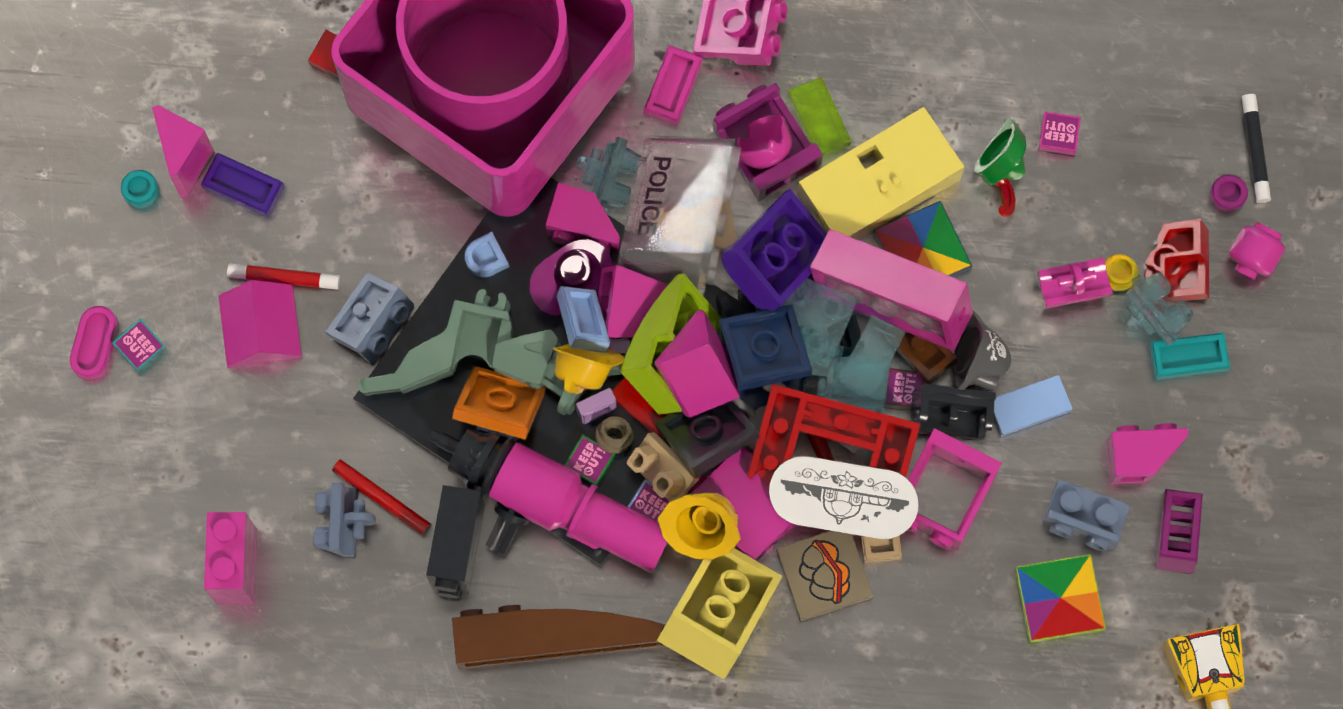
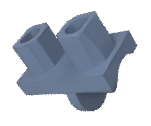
[313,482,376,557]

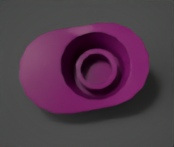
[529,239,613,315]

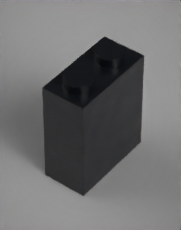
[426,485,485,598]

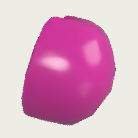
[738,114,792,169]

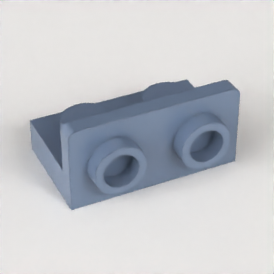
[325,272,414,364]
[1042,479,1130,551]

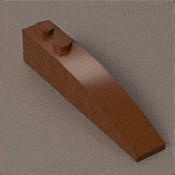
[452,605,666,669]

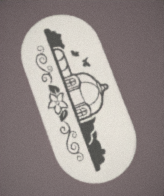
[769,456,918,539]

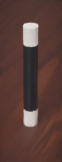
[1241,94,1271,203]

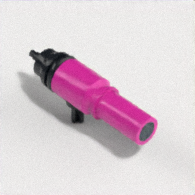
[428,426,669,574]

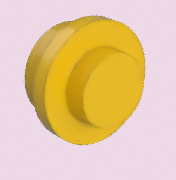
[1105,254,1138,291]

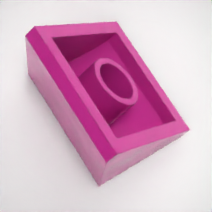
[152,105,215,198]
[218,280,302,368]
[654,310,740,417]

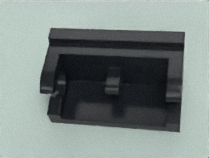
[911,383,996,440]

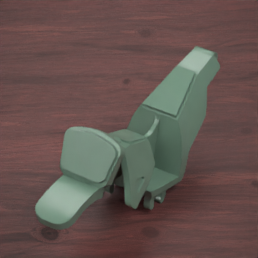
[358,289,623,415]

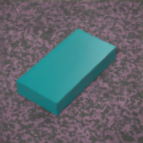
[1149,332,1231,380]

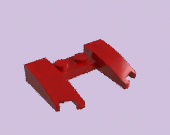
[747,384,920,496]

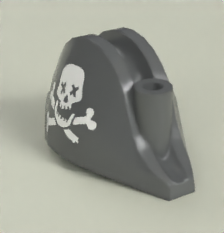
[953,310,1011,391]

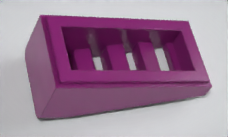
[1156,489,1203,573]

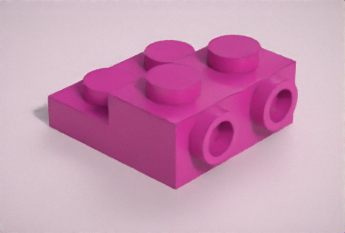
[693,0,788,66]

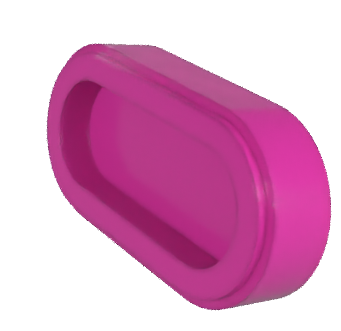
[69,306,119,380]

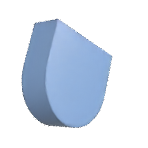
[465,232,509,277]

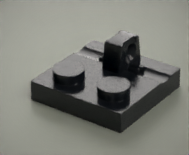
[654,401,760,478]

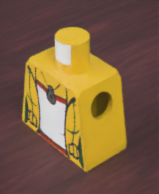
[1162,624,1245,709]

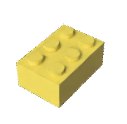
[657,548,783,680]

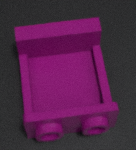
[713,83,823,202]

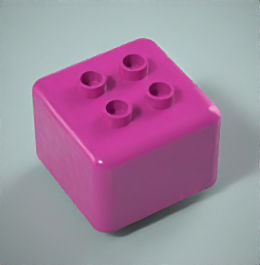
[331,0,635,217]

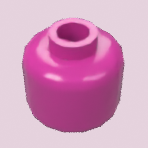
[1229,222,1285,280]

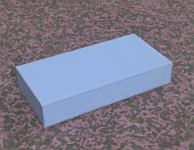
[557,286,610,352]
[994,375,1073,437]

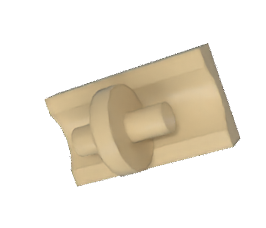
[627,432,700,501]

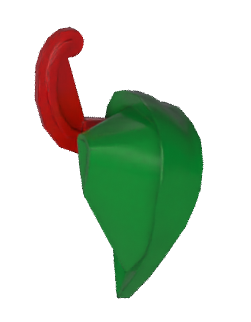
[975,117,1026,217]

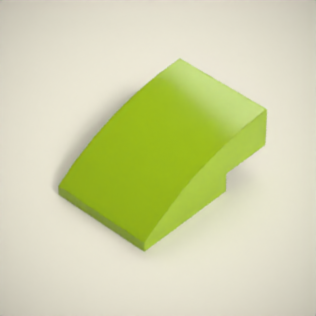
[620,273,721,415]

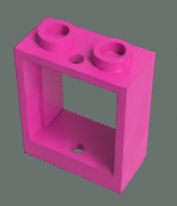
[908,428,1002,549]

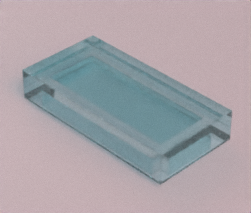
[837,315,906,400]

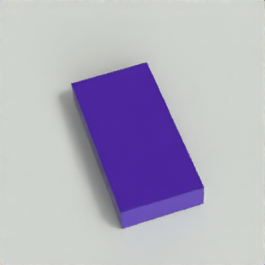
[201,152,285,217]

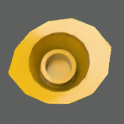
[658,493,741,559]

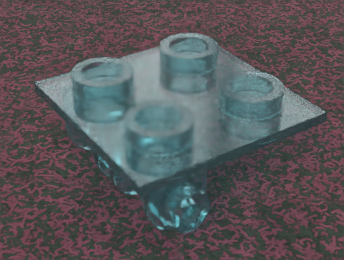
[780,278,858,368]

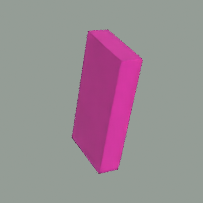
[643,45,703,126]

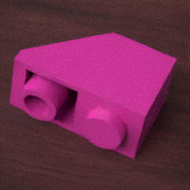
[546,183,621,254]
[1107,423,1188,484]

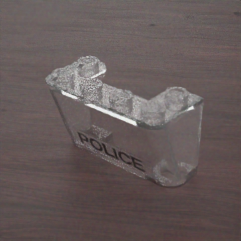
[617,135,741,296]

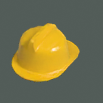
[552,344,624,394]

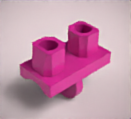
[1037,258,1113,309]

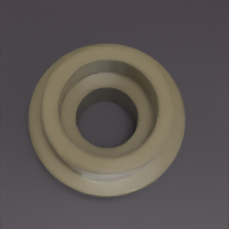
[595,416,633,453]

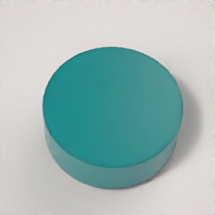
[120,170,159,209]

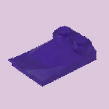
[721,189,827,311]

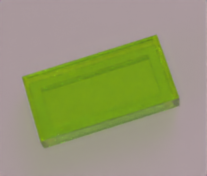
[788,77,852,156]

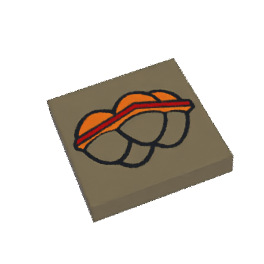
[776,531,873,622]

